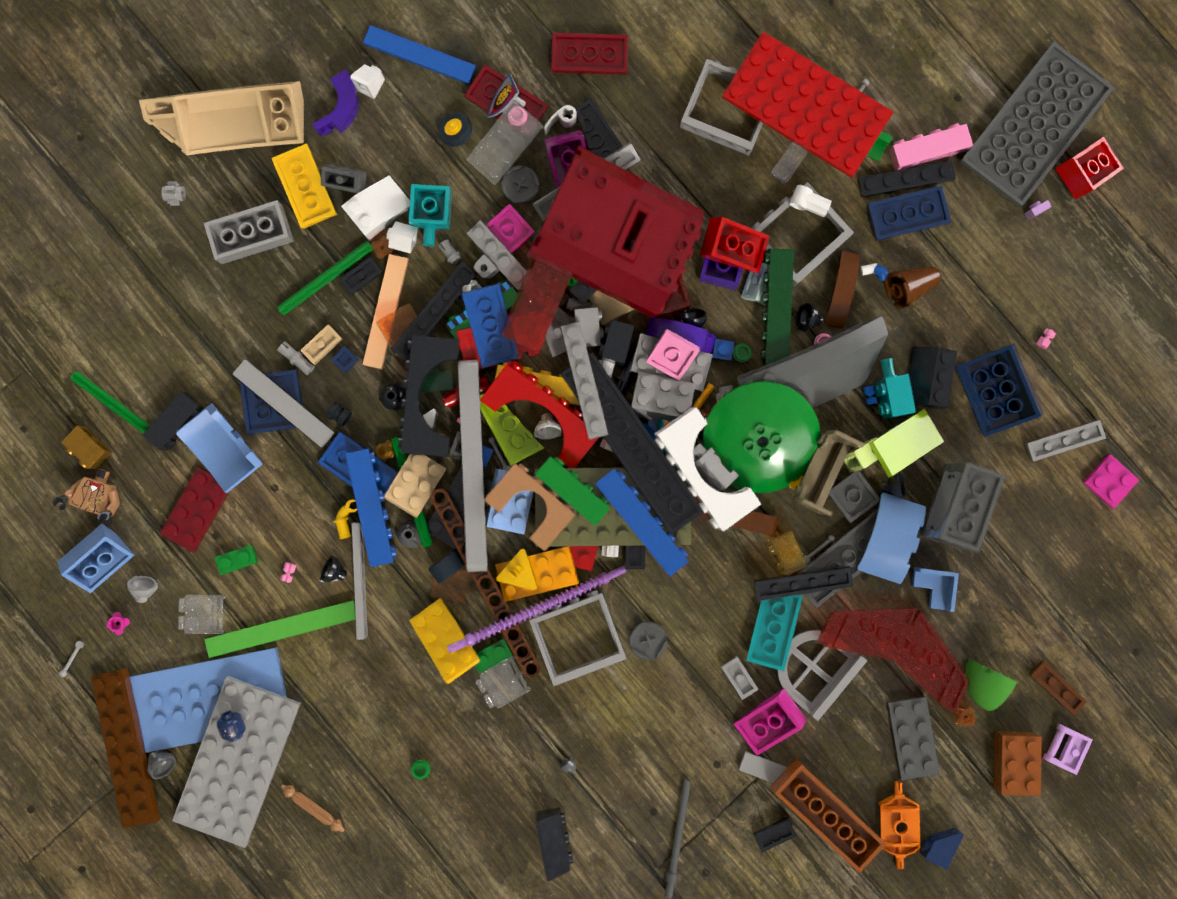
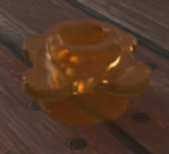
[371,236,394,259]
[955,707,976,727]

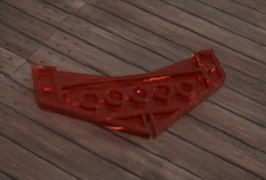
[816,608,968,713]

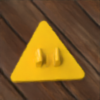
[496,549,537,590]

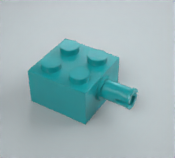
[409,184,452,247]
[874,358,916,419]

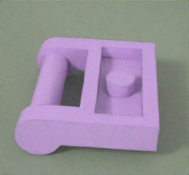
[1043,723,1093,775]

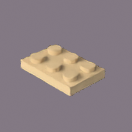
[383,454,446,518]

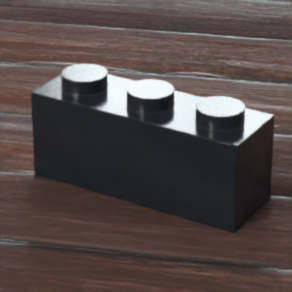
[143,391,205,451]

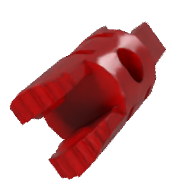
[442,377,490,407]

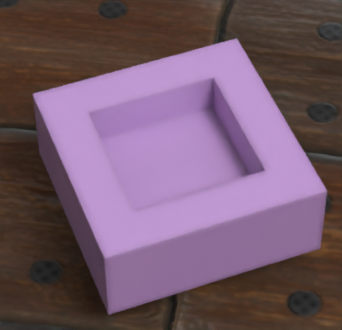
[1024,200,1052,220]

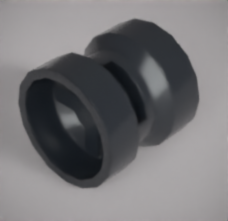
[325,401,352,427]

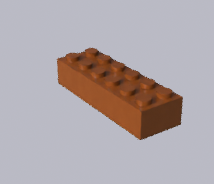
[770,759,886,873]

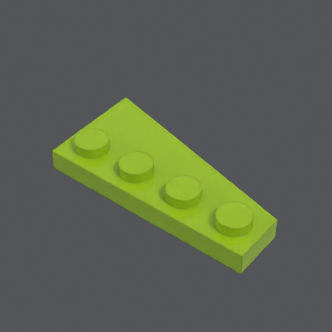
[480,394,544,466]

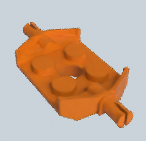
[878,781,920,869]

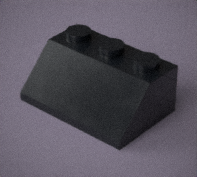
[908,346,957,410]
[536,807,574,881]

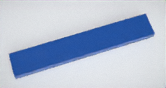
[363,25,476,85]

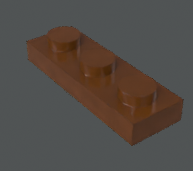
[1029,660,1087,715]

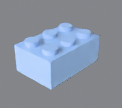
[485,469,534,534]

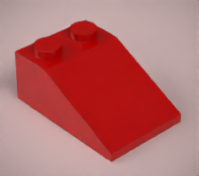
[1056,137,1124,200]
[699,217,770,273]

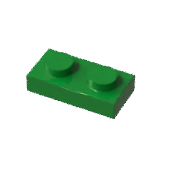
[214,545,259,575]
[474,638,513,674]

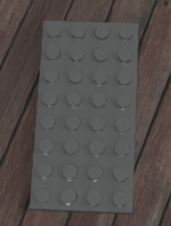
[960,42,1115,208]

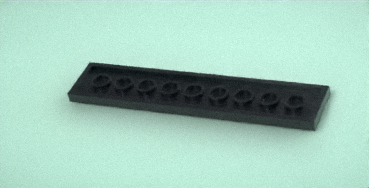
[560,352,704,535]

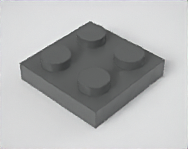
[828,470,880,523]

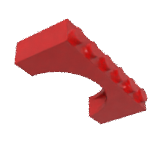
[480,360,598,468]

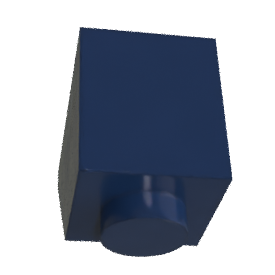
[921,828,964,870]

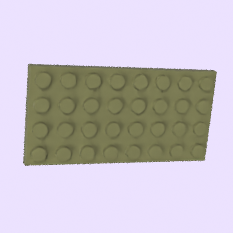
[535,467,692,547]

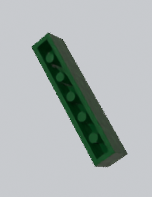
[760,249,794,365]

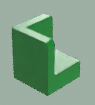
[867,131,893,161]

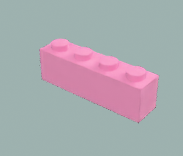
[889,123,973,171]

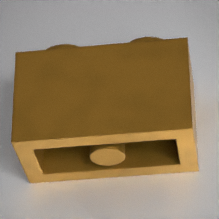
[61,425,112,469]

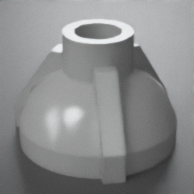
[127,576,158,603]

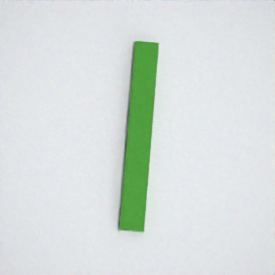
[204,600,356,658]

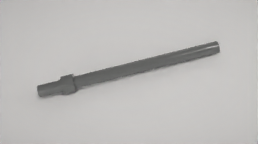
[665,779,691,898]

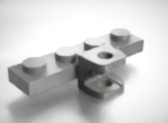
[467,220,532,290]

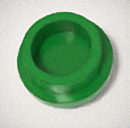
[732,343,752,363]
[411,759,430,779]

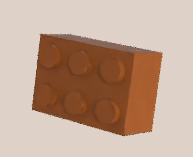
[994,731,1042,796]

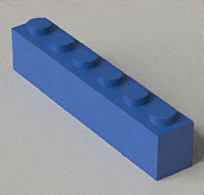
[345,449,397,567]
[595,469,688,576]

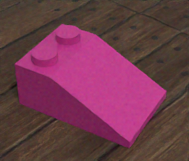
[734,688,807,755]

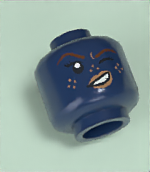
[216,711,246,742]

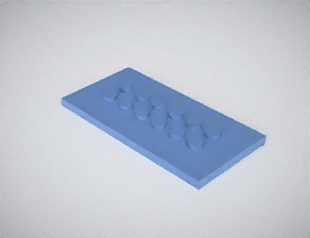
[129,647,287,753]

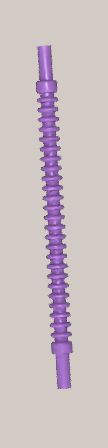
[447,565,627,653]

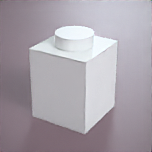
[387,222,418,253]

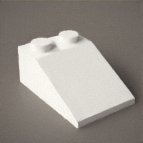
[341,176,410,241]

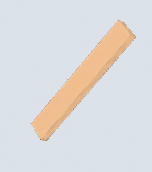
[363,254,409,369]

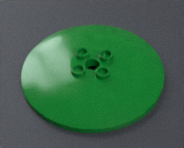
[703,381,821,493]

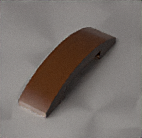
[824,250,860,329]

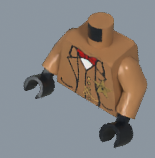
[53,469,120,525]

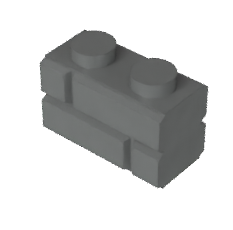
[321,164,367,193]

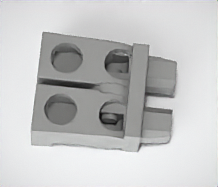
[693,443,739,492]

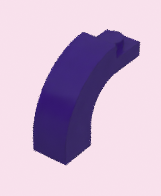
[312,70,359,136]
[646,317,716,354]

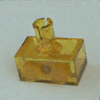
[767,530,808,575]

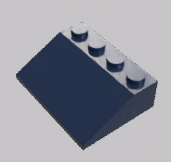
[955,343,1044,437]

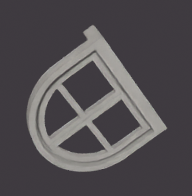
[777,630,867,721]

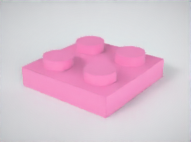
[646,329,700,380]

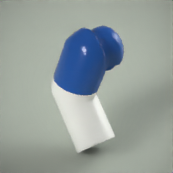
[860,263,889,281]

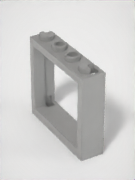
[680,59,763,156]
[751,182,854,287]
[529,590,626,686]

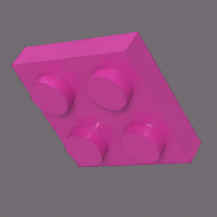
[486,204,535,254]
[1083,454,1139,509]

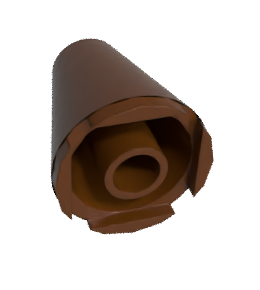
[885,267,941,309]

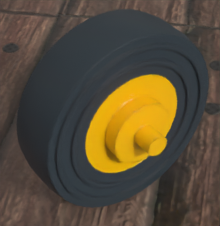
[438,112,472,147]

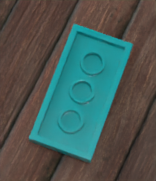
[746,595,803,671]

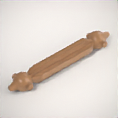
[281,785,345,832]

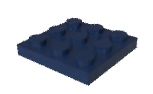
[239,370,302,435]

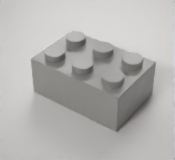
[631,372,695,421]

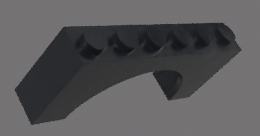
[398,335,461,457]

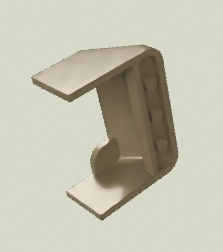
[792,430,864,516]

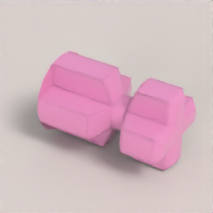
[1036,328,1056,349]
[280,562,296,583]

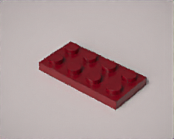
[551,33,628,75]
[464,65,549,139]
[160,467,230,552]

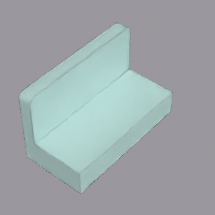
[741,263,767,306]

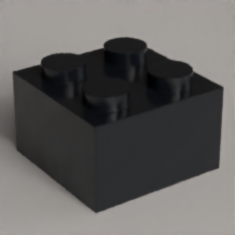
[599,320,634,367]

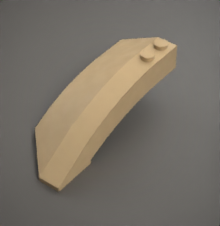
[139,81,304,156]

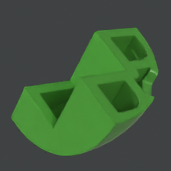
[965,659,1017,711]

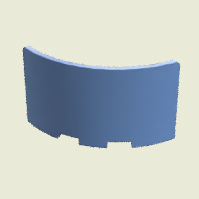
[176,403,263,493]
[858,493,926,584]

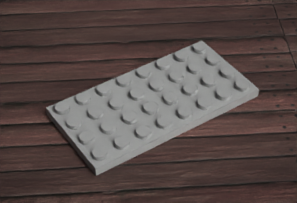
[172,676,301,848]

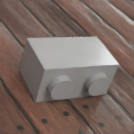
[573,304,604,347]

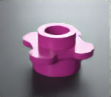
[106,612,130,635]

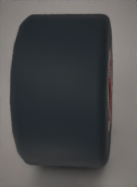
[428,549,465,584]

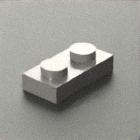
[721,656,759,700]

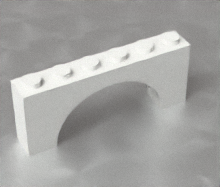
[654,407,761,531]

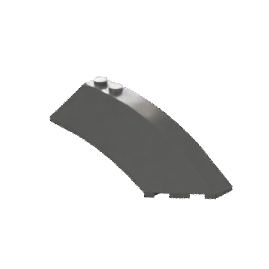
[737,316,888,408]

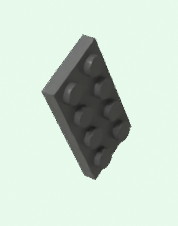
[887,696,940,780]

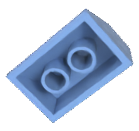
[58,524,134,593]

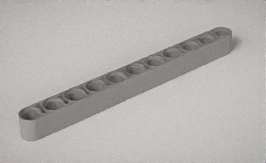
[458,360,488,572]

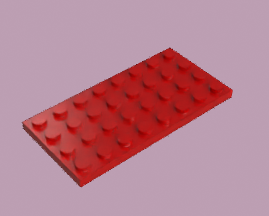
[722,32,893,178]

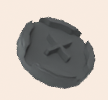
[501,165,539,204]
[629,621,667,660]

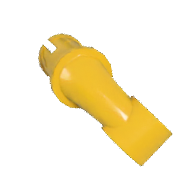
[333,499,358,539]

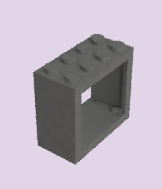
[920,462,1005,552]

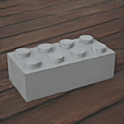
[204,200,294,264]

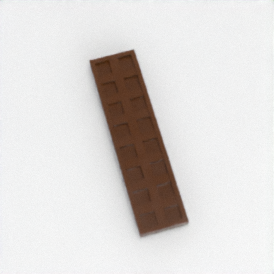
[91,668,160,828]

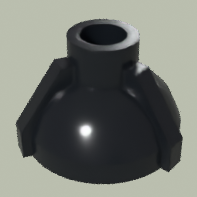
[796,303,823,331]
[680,308,707,328]
[379,383,406,410]
[881,471,906,498]
[320,556,347,583]

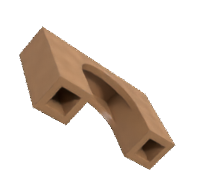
[484,463,575,551]

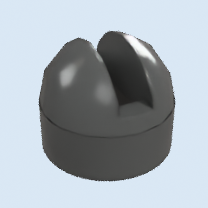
[559,756,576,774]

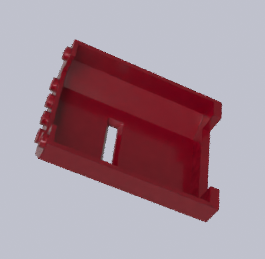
[527,146,704,318]

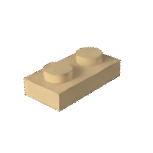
[300,324,342,365]

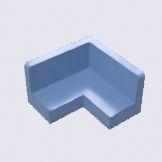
[912,567,959,612]

